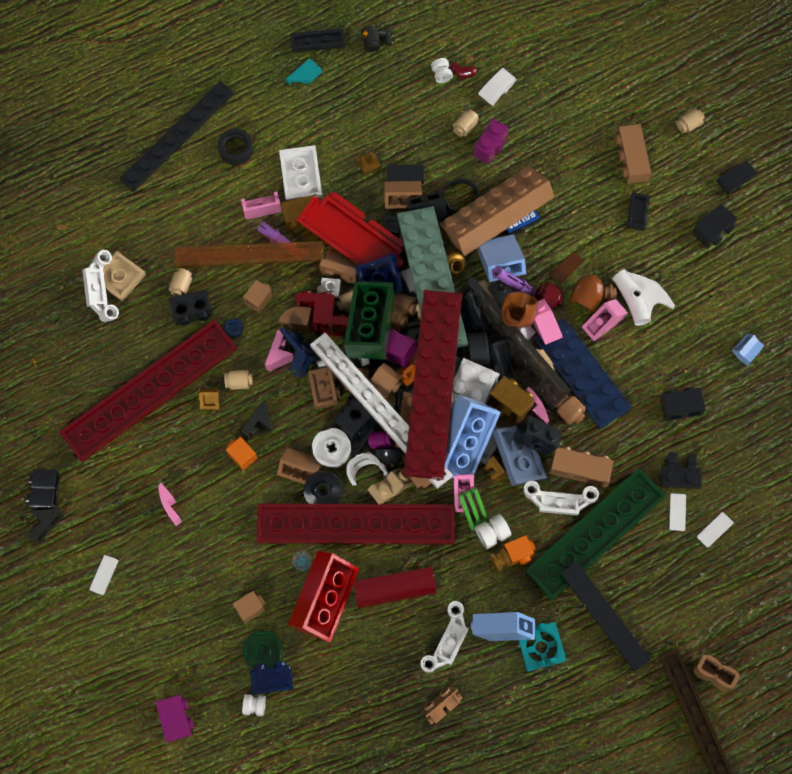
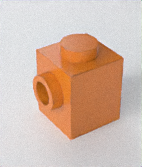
[226,437,258,471]
[504,535,536,566]

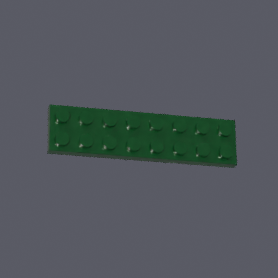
[525,468,666,601]

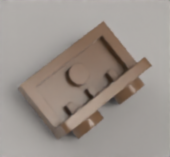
[308,365,341,409]

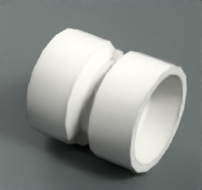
[475,514,511,549]

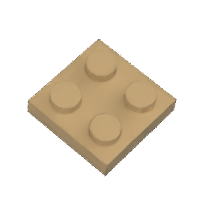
[103,251,146,302]

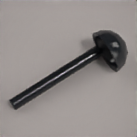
[374,386,403,465]

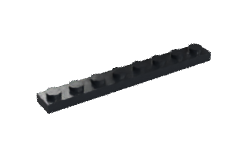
[119,81,234,192]

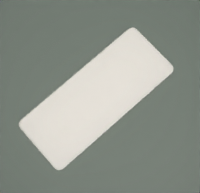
[669,493,686,531]
[697,512,733,548]
[89,555,118,595]

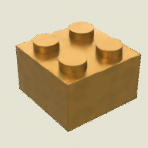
[488,376,535,426]

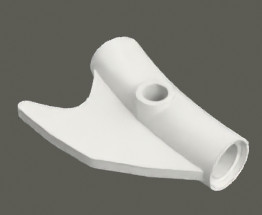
[612,269,675,326]

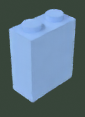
[478,234,526,282]
[471,612,535,641]

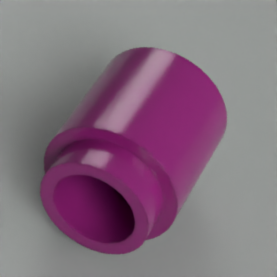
[368,430,395,450]

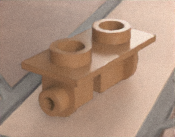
[421,686,463,725]

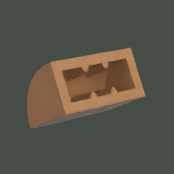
[385,181,422,209]
[277,448,322,484]

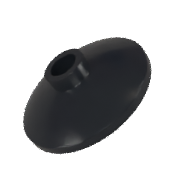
[303,471,342,504]

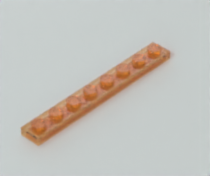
[175,241,324,267]

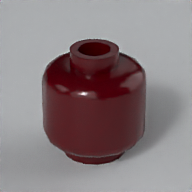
[535,282,564,310]

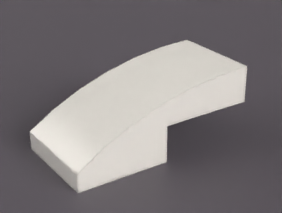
[478,68,517,106]

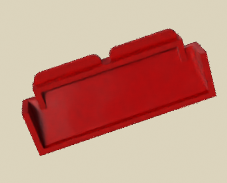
[296,192,406,283]

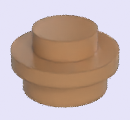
[604,284,617,301]

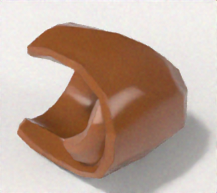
[569,275,604,314]
[501,292,538,328]

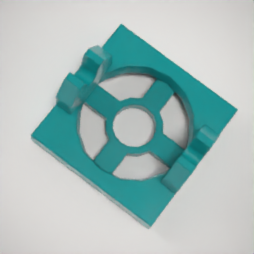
[518,622,567,672]

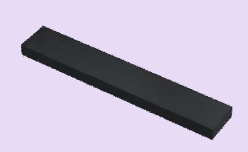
[560,562,651,672]

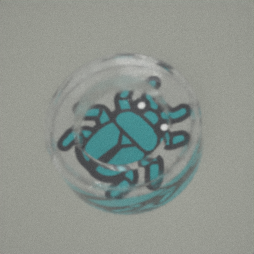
[292,551,312,572]

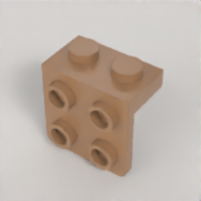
[319,245,362,284]

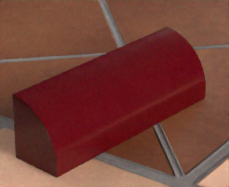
[353,567,436,608]

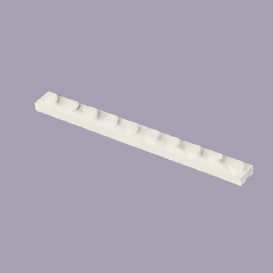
[310,333,452,489]

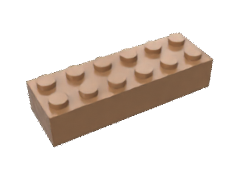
[439,166,554,256]

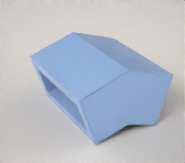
[732,334,764,366]

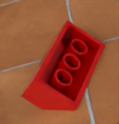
[288,551,359,643]

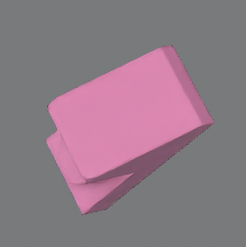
[265,330,293,371]
[453,474,474,512]

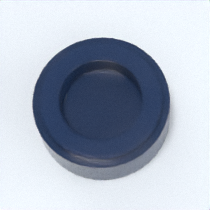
[224,318,243,338]

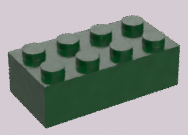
[344,282,395,359]

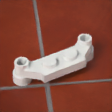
[82,250,119,322]
[523,481,599,516]
[421,601,469,673]

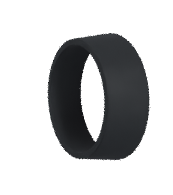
[442,178,480,216]

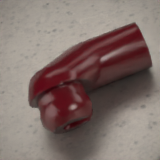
[450,62,477,79]

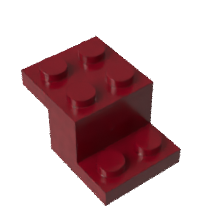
[296,291,349,337]

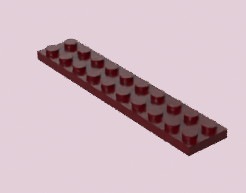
[404,290,462,480]
[59,319,238,463]
[256,504,455,545]

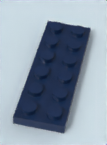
[533,318,632,430]

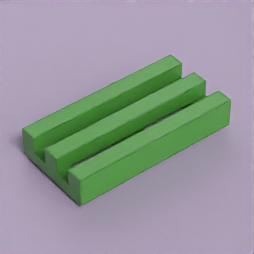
[457,487,489,530]

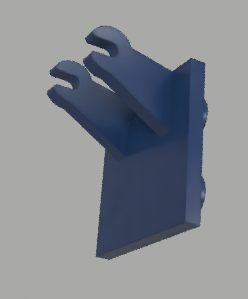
[279,328,318,378]

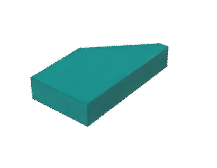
[286,58,322,84]

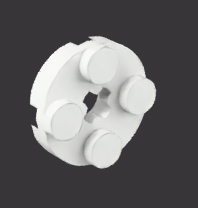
[312,428,351,468]

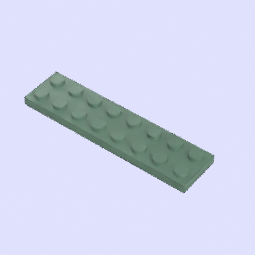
[397,206,468,348]

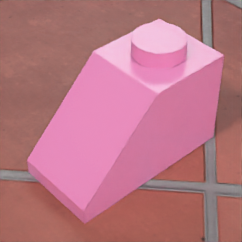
[532,299,563,345]
[582,299,628,341]

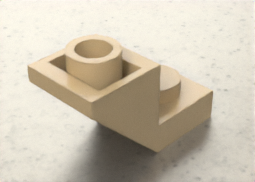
[367,467,414,505]

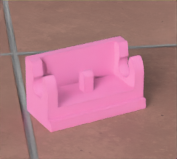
[241,191,282,220]

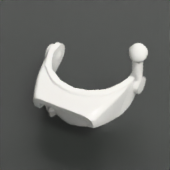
[347,451,390,486]

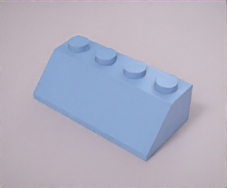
[445,395,501,478]

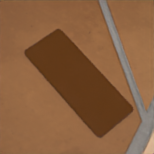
[550,252,584,284]

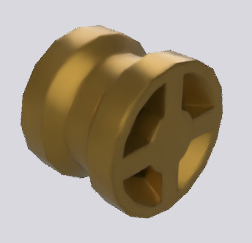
[489,548,512,573]

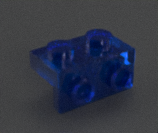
[249,661,294,695]

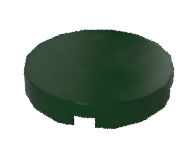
[243,630,283,671]

